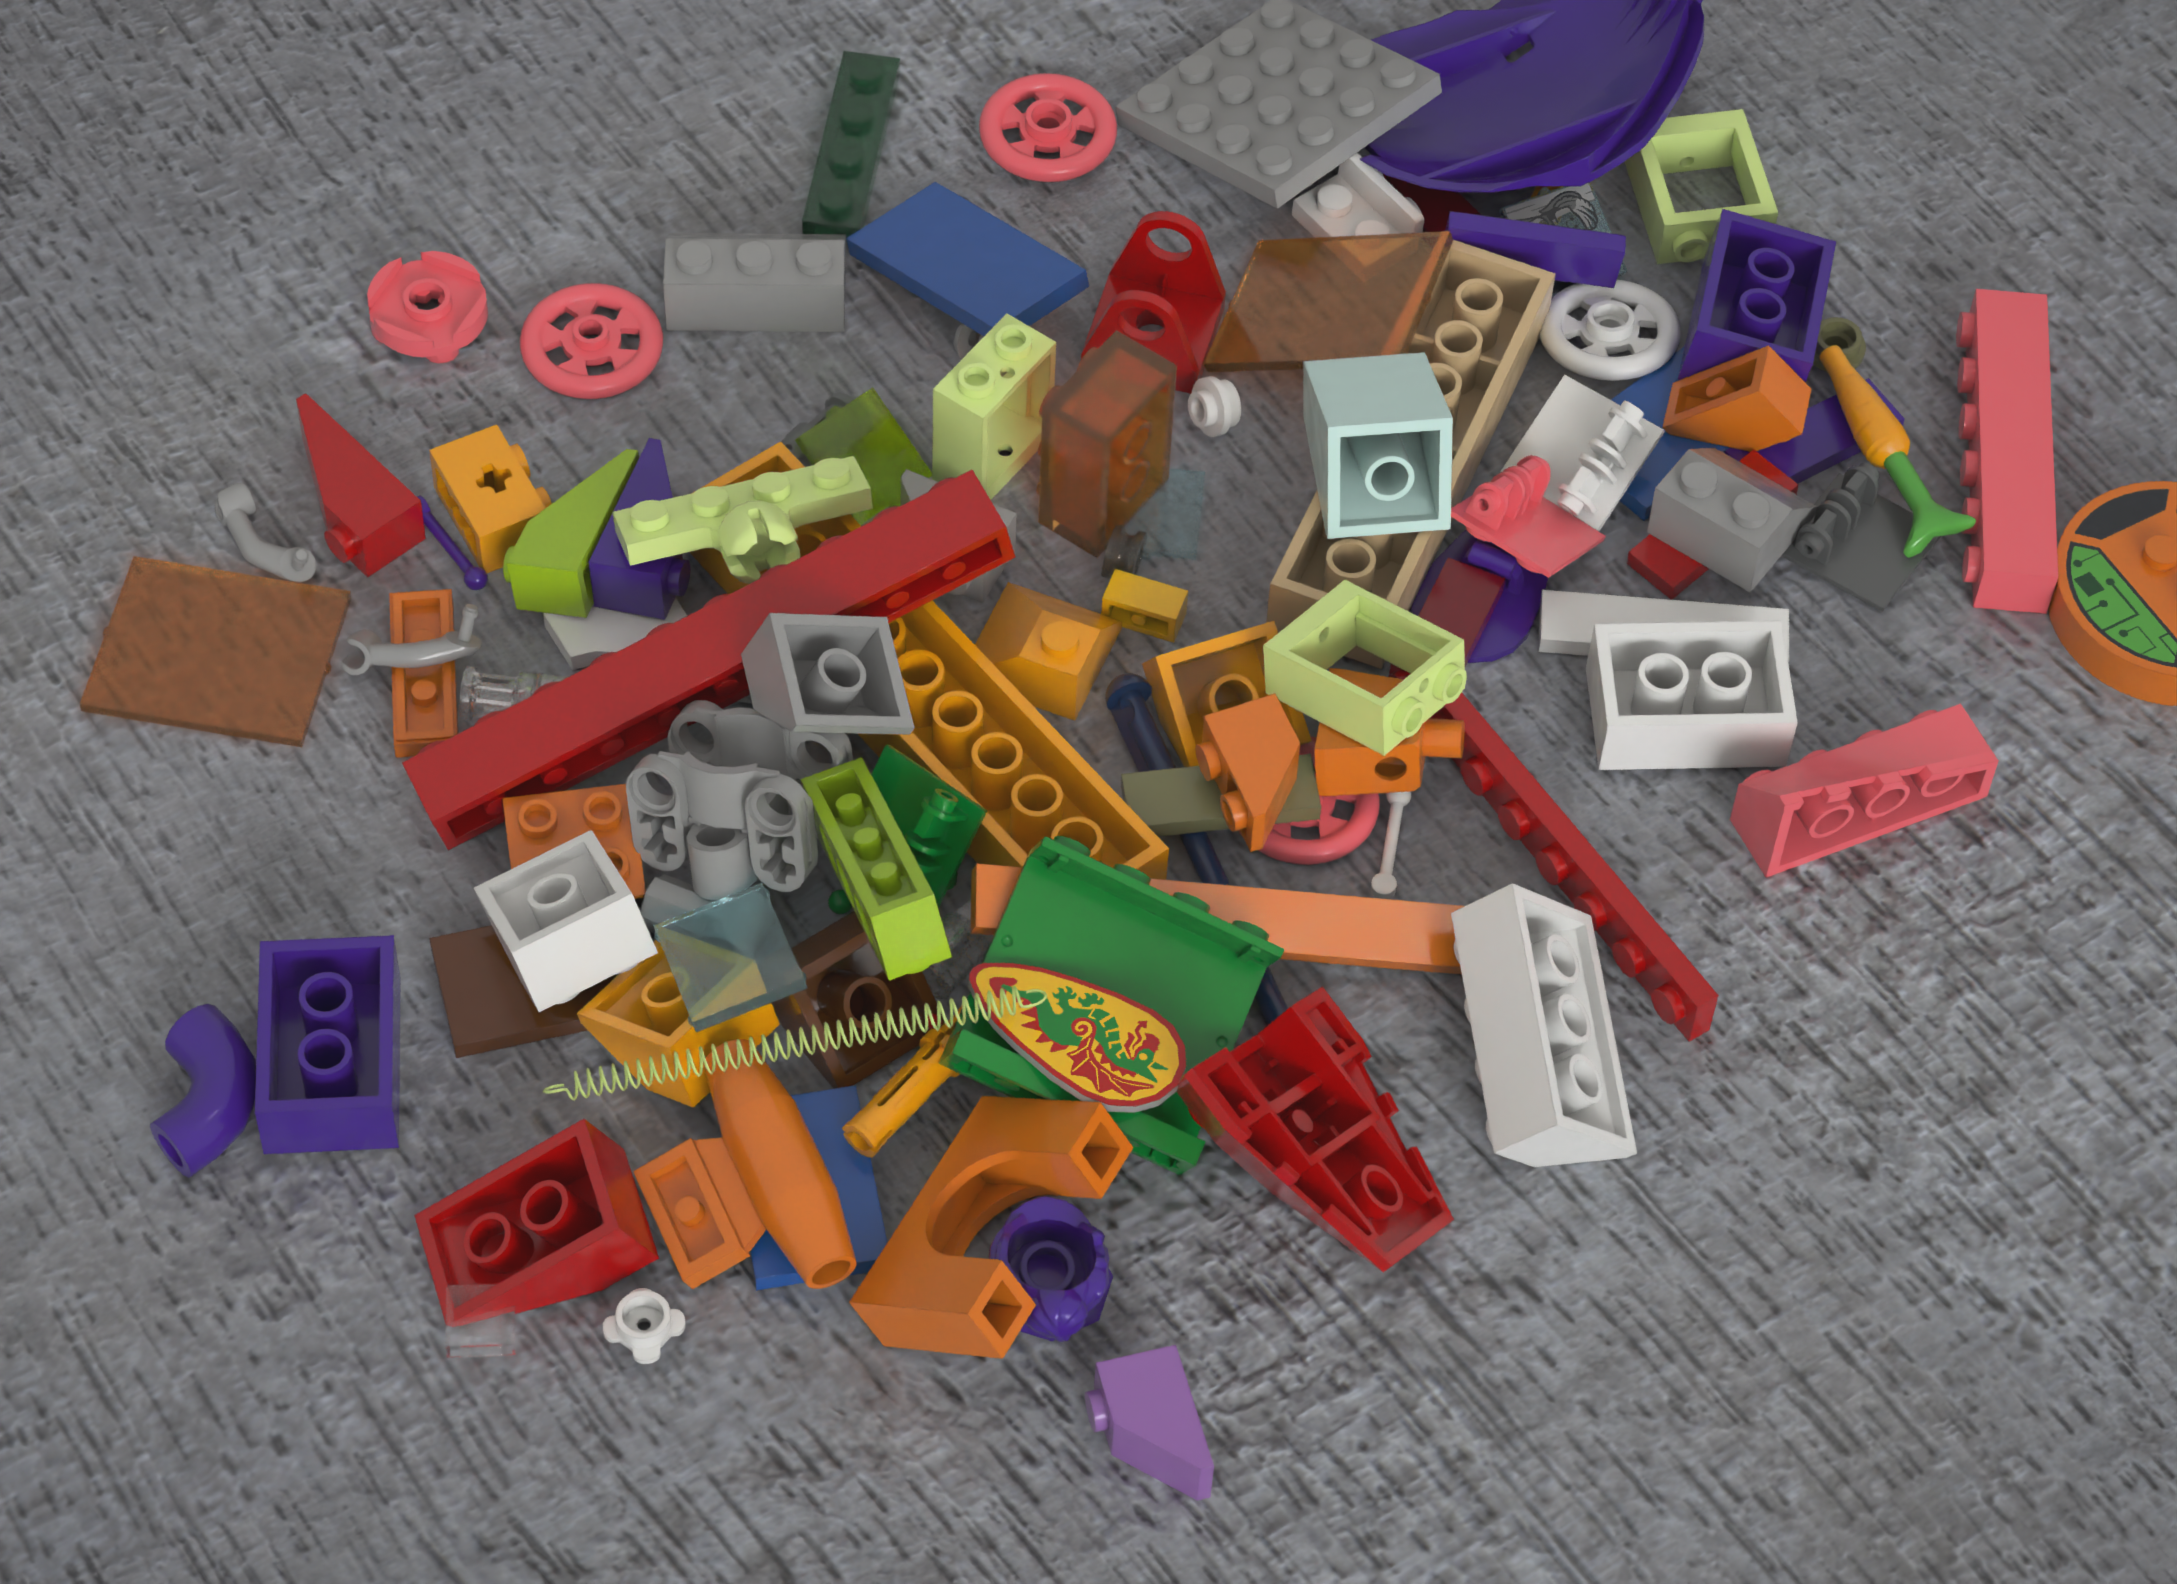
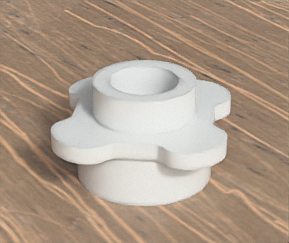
[603,1288,685,1364]

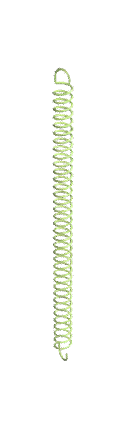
[543,986,1047,1101]

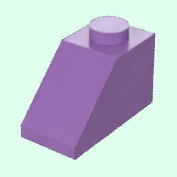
[1085,1345,1214,1501]

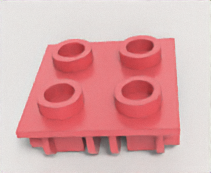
[1451,455,1606,578]

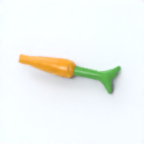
[1819,345,1976,558]

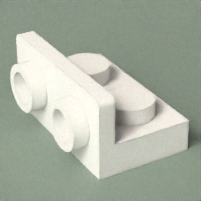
[1292,153,1424,287]

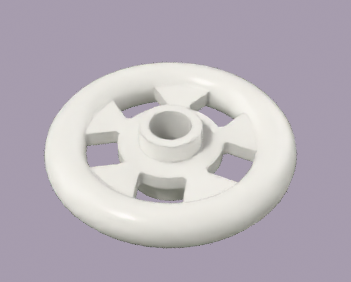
[1539,279,1681,381]

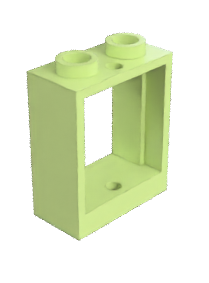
[1625,109,1778,264]
[932,313,1056,500]
[1263,580,1467,756]

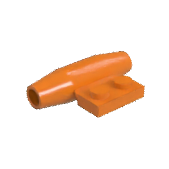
[633,1039,857,1290]

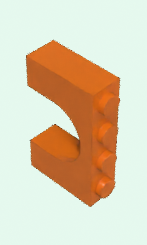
[849,1096,1133,1359]

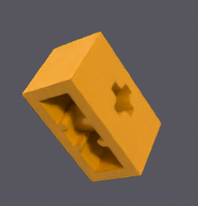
[429,424,552,573]

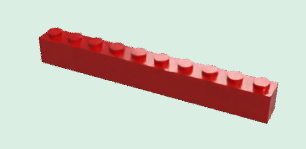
[402,470,1016,851]

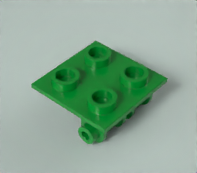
[871,744,987,908]

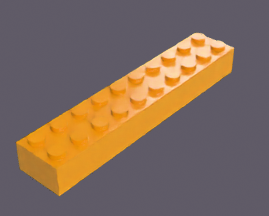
[689,441,1169,880]

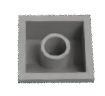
[1647,448,1817,592]
[741,613,915,735]

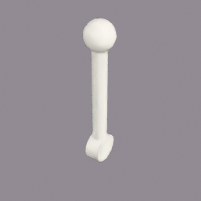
[1371,792,1411,899]

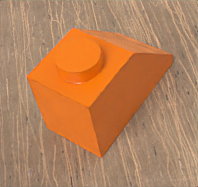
[1662,345,1812,452]

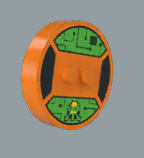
[2048,481,2177,706]

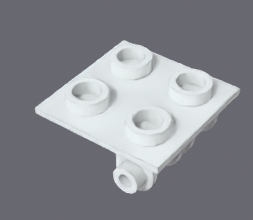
[1500,374,1665,531]

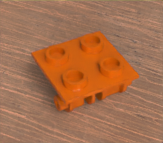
[502,784,646,899]

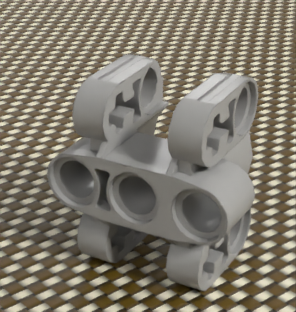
[626,700,853,901]

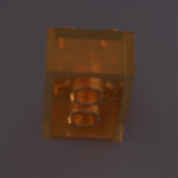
[1036,330,1177,558]

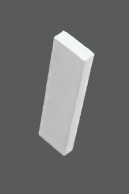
[1539,590,1789,662]

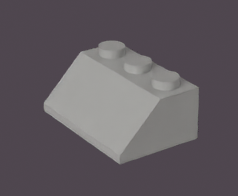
[663,233,846,332]

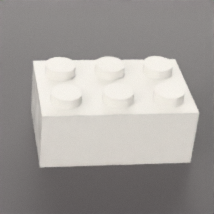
[1586,620,1798,770]

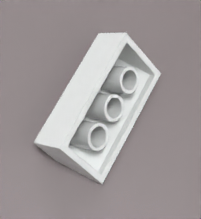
[1451,883,1637,1167]

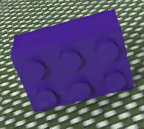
[1678,209,1836,382]
[255,935,401,1154]

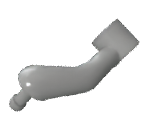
[215,483,316,583]
[341,604,482,675]

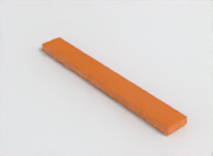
[971,864,1464,975]

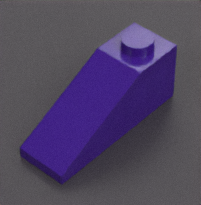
[589,438,691,620]

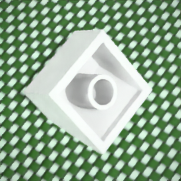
[474,830,658,1012]

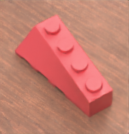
[1730,704,1999,878]

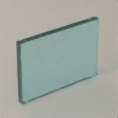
[653,883,807,1032]

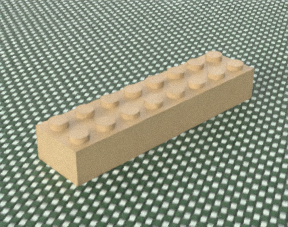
[1266,237,1556,669]

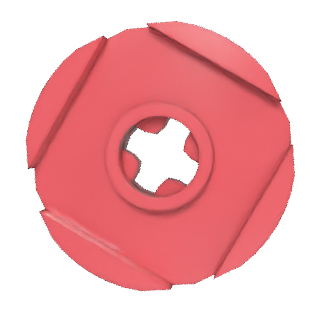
[367,251,488,364]

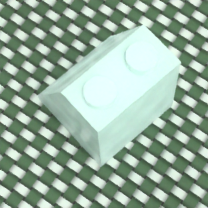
[1303,352,1453,539]

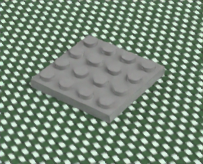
[1115,0,1442,209]

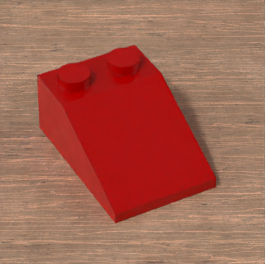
[414,1118,659,1331]

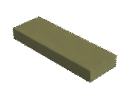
[1121,754,1321,837]

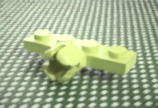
[613,456,873,584]

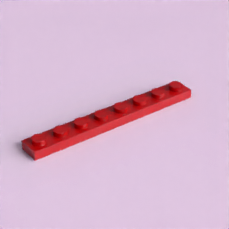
[1388,663,1719,1042]

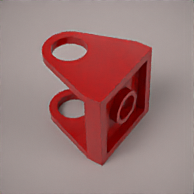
[1080,211,1226,394]

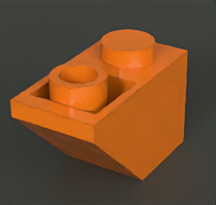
[1195,693,1300,852]

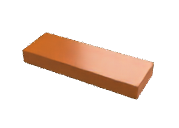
[389,589,459,758]

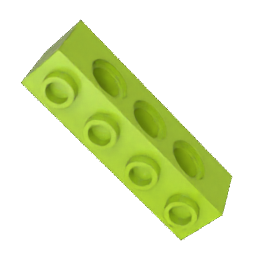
[801,757,952,980]

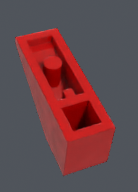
[296,393,426,578]

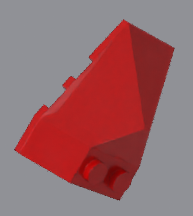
[1176,986,1454,1273]

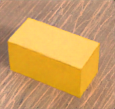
[1101,569,1188,643]

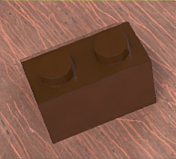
[758,911,945,1089]

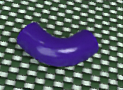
[150,1004,256,1178]

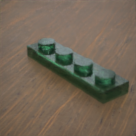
[802,51,900,242]

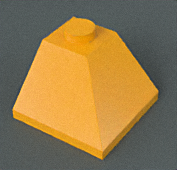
[975,582,1122,721]

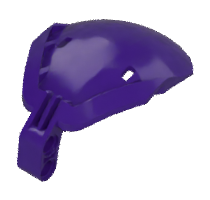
[1360,0,1705,192]

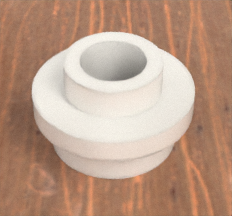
[1188,376,1241,437]

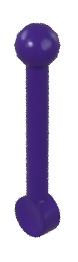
[417,495,488,591]

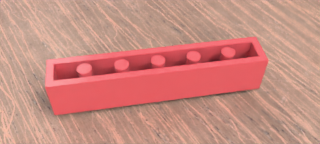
[1956,289,2058,614]

